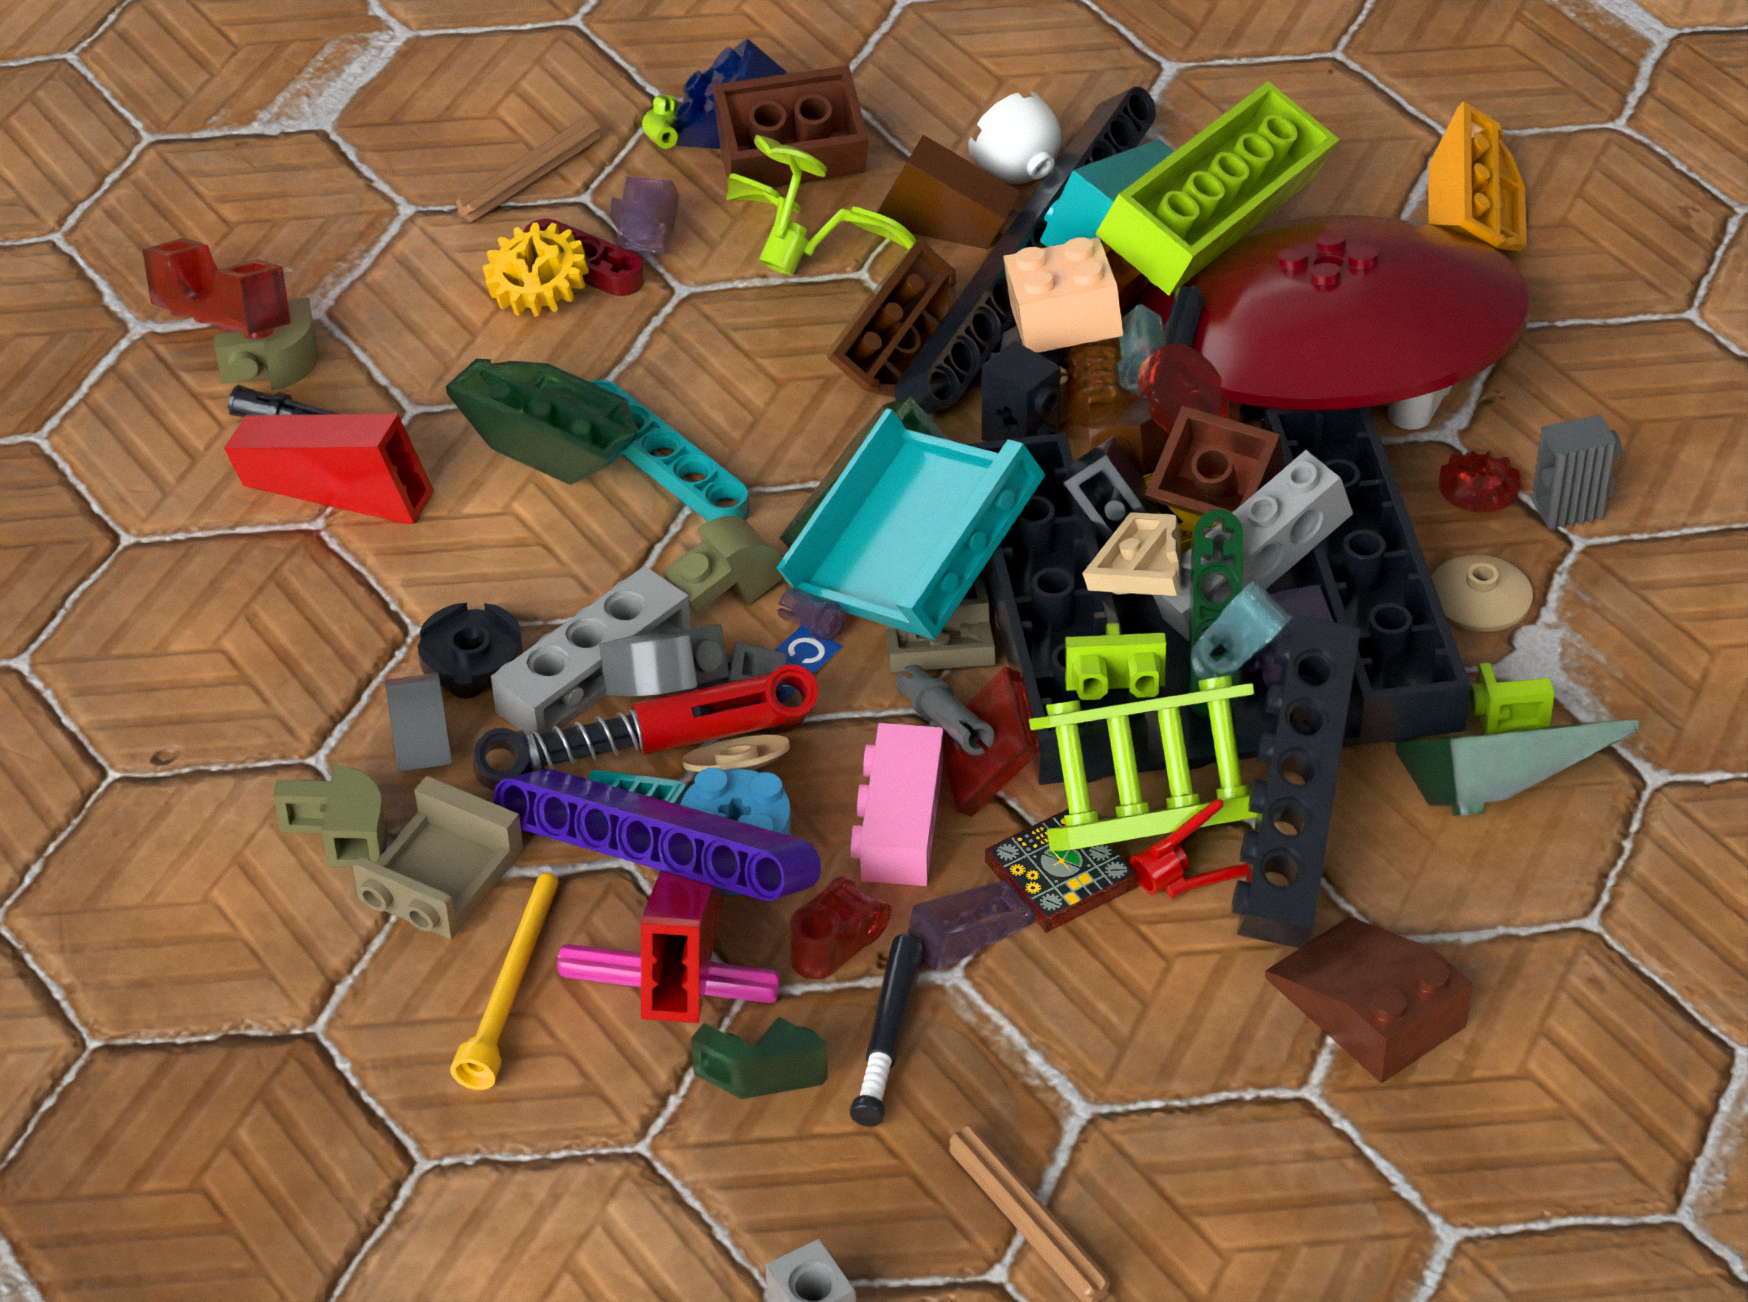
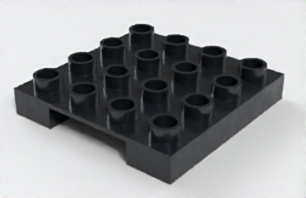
[965,407,1471,785]

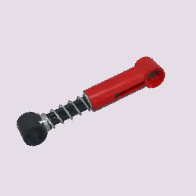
[473,665,819,790]

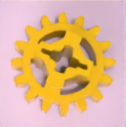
[483,222,589,317]

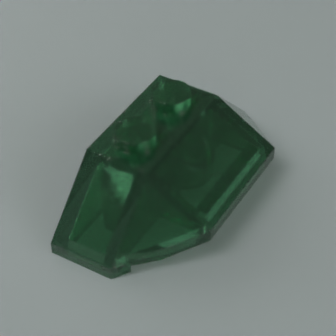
[446,358,637,485]

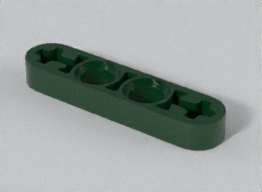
[1187,509,1243,721]

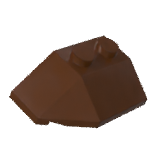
[826,239,957,398]

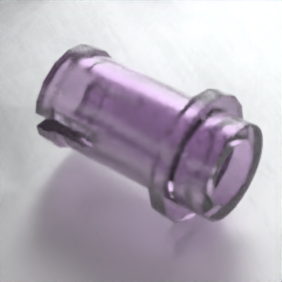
[778,588,846,641]

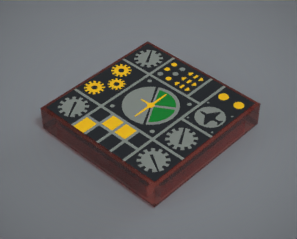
[985,809,1139,933]

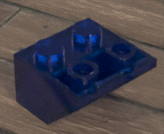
[674,38,787,149]

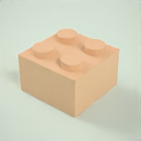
[1003,237,1123,353]

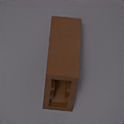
[877,135,1020,249]
[1089,395,1191,475]

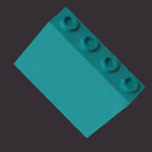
[776,408,1045,640]

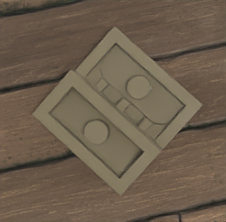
[884,579,995,673]

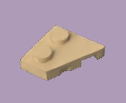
[1083,512,1181,596]

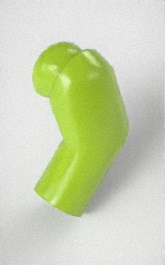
[642,94,679,149]

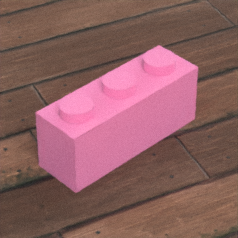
[851,723,944,886]

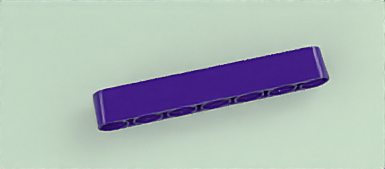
[493,768,821,901]

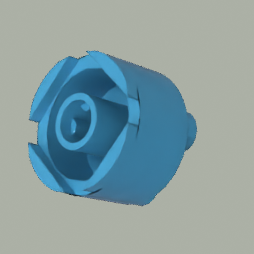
[680,768,791,896]

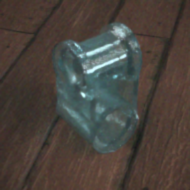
[1190,579,1293,680]

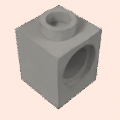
[765,1239,856,1302]

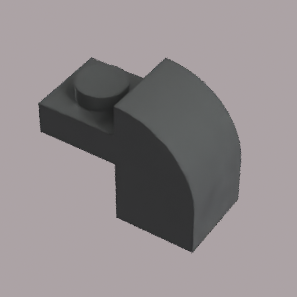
[599,624,729,696]
[385,672,452,772]

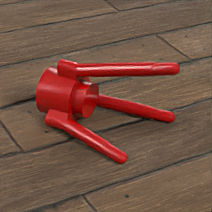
[1130,799,1248,899]

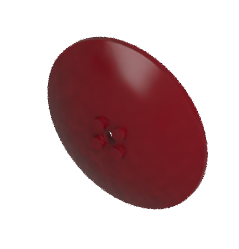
[1135,215,1529,410]

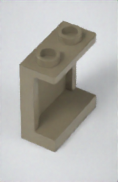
[353,776,524,940]

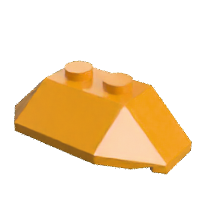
[1428,101,1527,252]

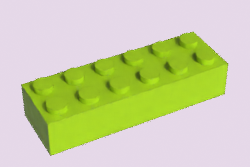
[1095,81,1340,296]

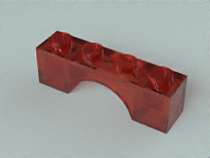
[142,238,291,339]

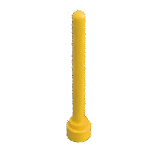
[450,872,558,1090]

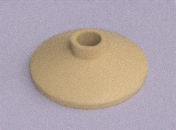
[1431,555,1533,632]
[682,735,790,773]

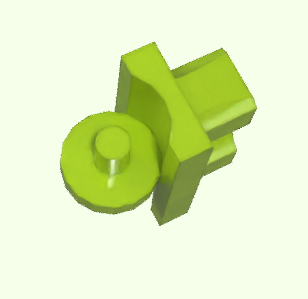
[1065,623,1166,700]

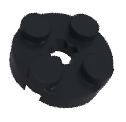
[417,603,523,699]

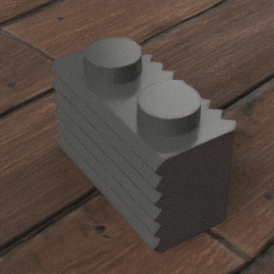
[1531,415,1622,531]

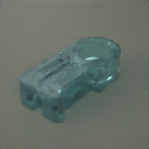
[1117,304,1164,399]

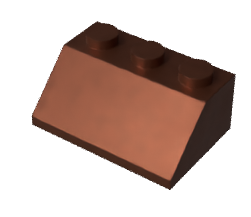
[713,65,868,186]

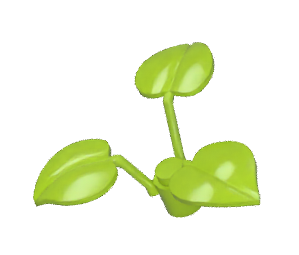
[726,134,916,276]

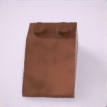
[1265,916,1473,1084]

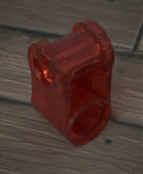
[790,875,892,980]

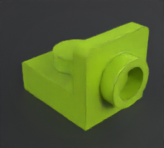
[1469,662,1555,737]

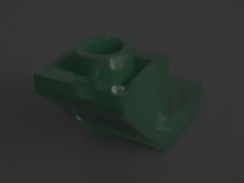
[691,1017,828,1099]

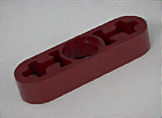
[523,219,644,296]

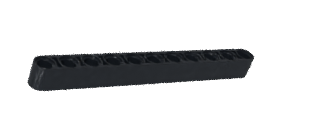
[895,87,1156,420]

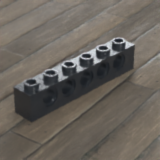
[1231,614,1361,948]

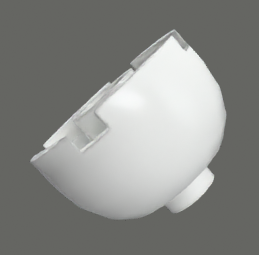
[968,91,1062,185]

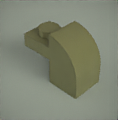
[214,298,317,390]
[662,516,783,613]
[273,765,388,867]

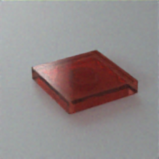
[943,666,1040,817]

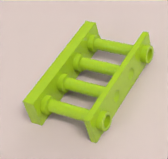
[1029,675,1257,851]

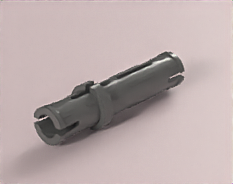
[896,665,994,755]

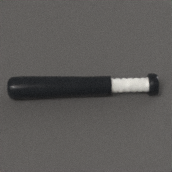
[850,933,925,1127]

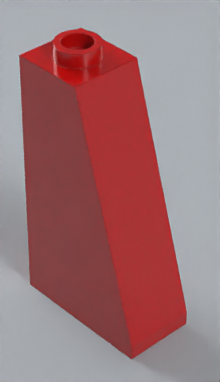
[224,414,434,524]
[641,870,722,1023]

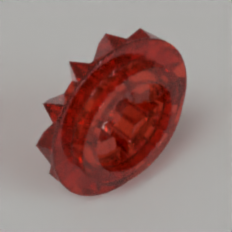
[1438,448,1520,512]

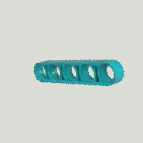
[576,379,749,522]

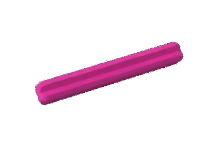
[557,944,780,1003]

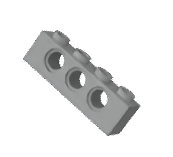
[1153,450,1353,646]
[491,566,691,735]

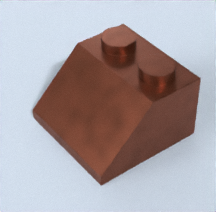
[1145,406,1284,516]

